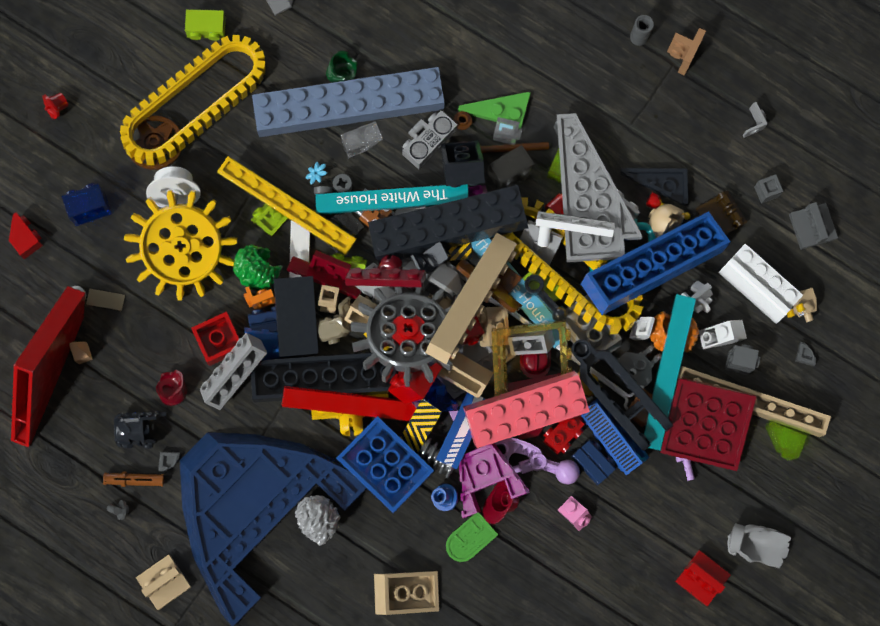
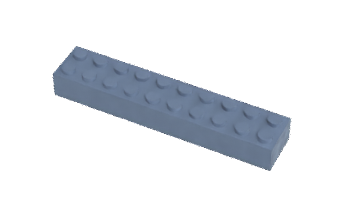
[252,67,444,137]

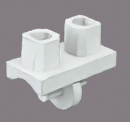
[681,281,713,313]

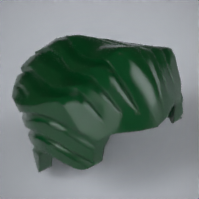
[326,51,358,83]

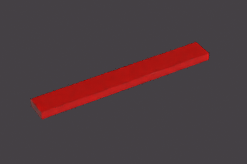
[281,386,439,424]

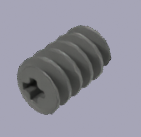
[417,437,455,478]

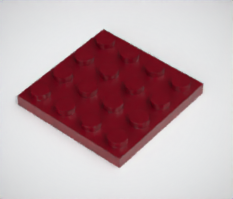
[660,377,756,471]

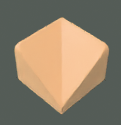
[69,342,93,364]

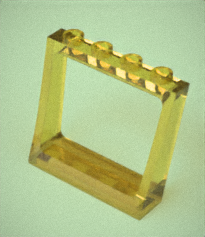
[491,320,572,396]

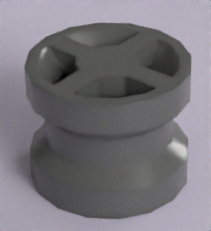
[333,174,352,193]

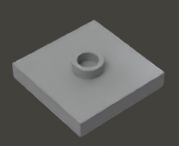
[519,220,563,266]

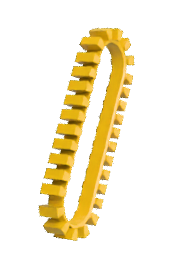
[502,198,643,334]

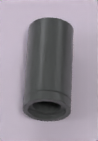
[630,15,654,46]

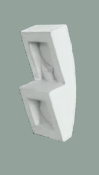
[629,317,655,340]

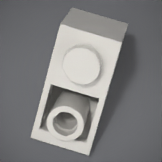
[699,320,747,349]

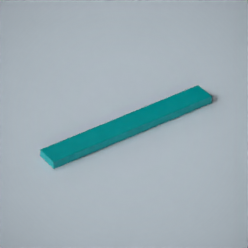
[643,294,696,450]

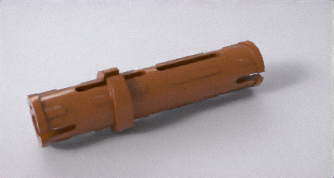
[103,471,164,487]

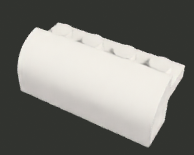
[719,244,803,324]

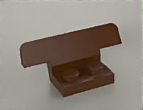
[456,259,523,313]

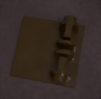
[696,190,747,235]

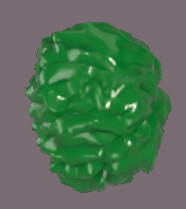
[233,245,282,291]

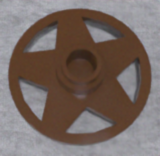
[131,116,182,170]

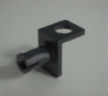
[411,242,451,272]

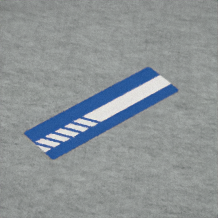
[436,392,485,469]

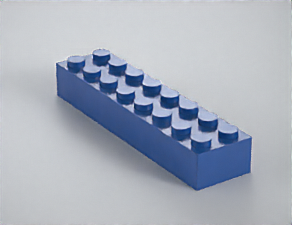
[581,212,730,315]

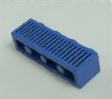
[581,398,650,475]

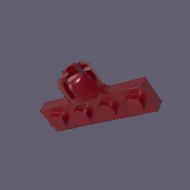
[345,255,426,287]

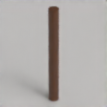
[480,142,549,154]

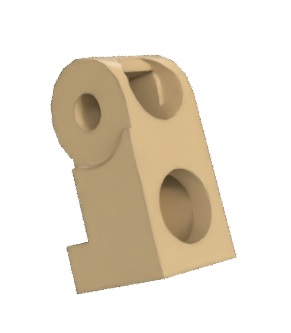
[318,285,339,314]

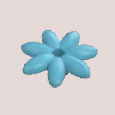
[306,162,327,184]

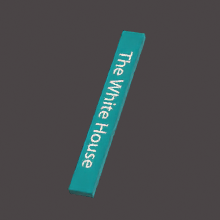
[315,184,468,214]

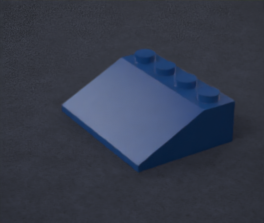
[336,416,434,513]

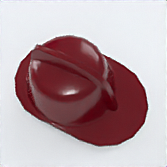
[520,349,551,378]
[483,480,519,524]

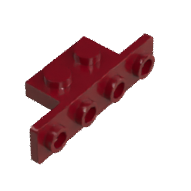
[287,250,361,299]

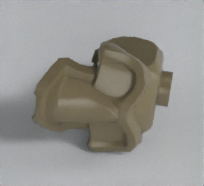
[316,297,353,345]

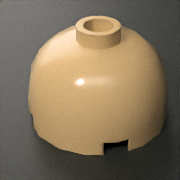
[649,204,685,238]

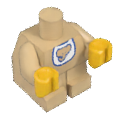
[787,288,817,323]

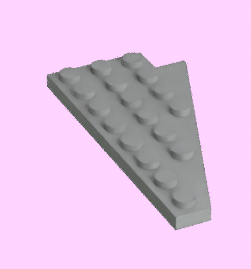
[557,113,642,262]

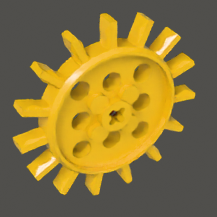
[124,189,237,300]

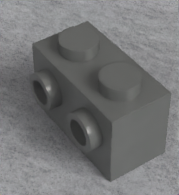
[725,345,760,375]

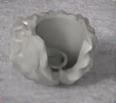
[295,495,341,546]

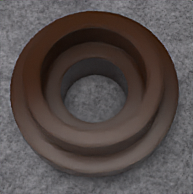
[453,111,472,130]

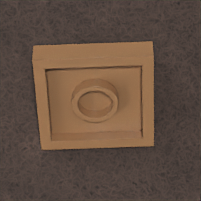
[667,28,706,75]

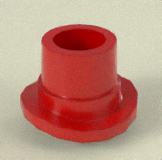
[42,93,68,119]

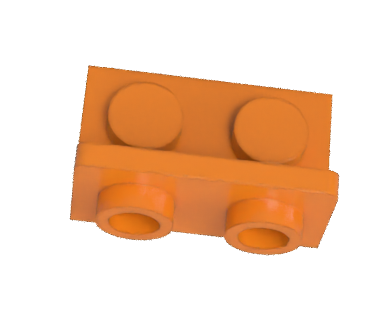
[244,286,275,310]

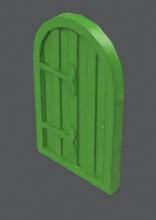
[446,513,498,562]

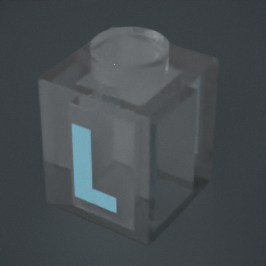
[493,117,522,144]

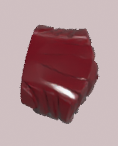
[156,370,188,406]

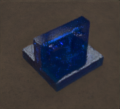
[412,377,458,412]

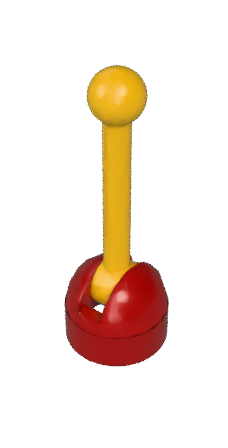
[646,192,690,220]

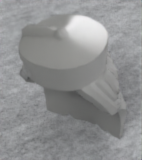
[727,523,791,568]

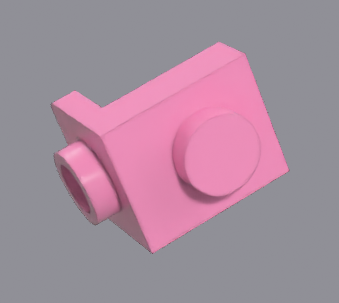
[558,496,592,531]

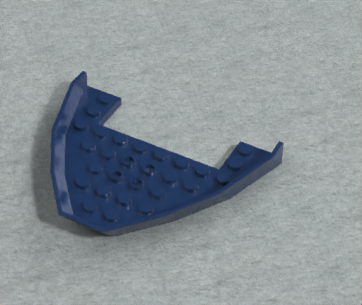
[180,432,367,626]

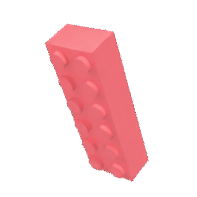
[463,371,590,448]

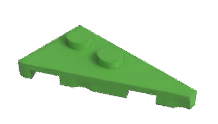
[458,92,530,128]

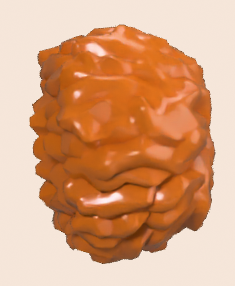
[649,311,699,353]

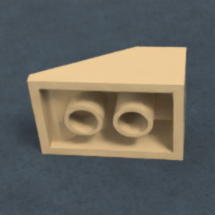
[374,571,439,615]

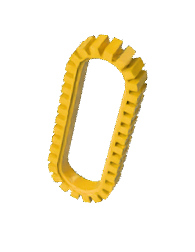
[120,35,266,165]

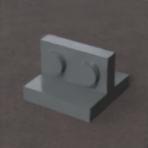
[789,202,838,250]

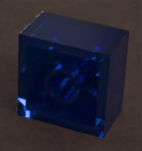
[62,183,112,226]

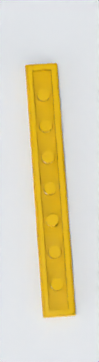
[217,156,356,255]

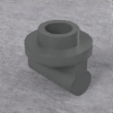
[107,500,129,520]

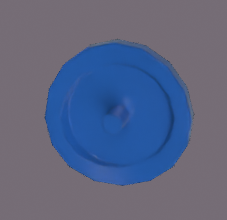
[431,484,458,511]

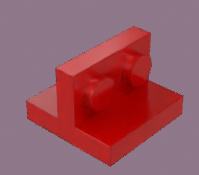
[675,550,731,606]

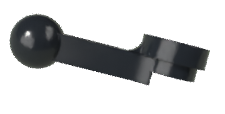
[524,275,567,322]

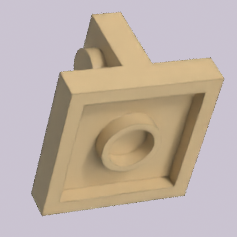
[136,555,191,610]

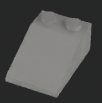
[560,295,622,363]

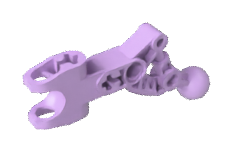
[446,404,580,484]

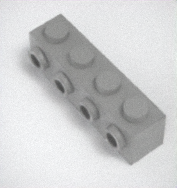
[200,333,267,410]

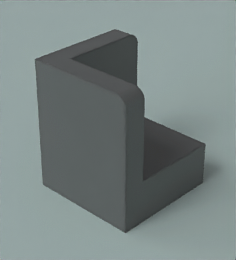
[754,174,783,204]

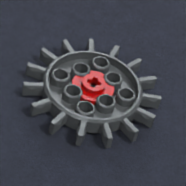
[351,285,464,387]

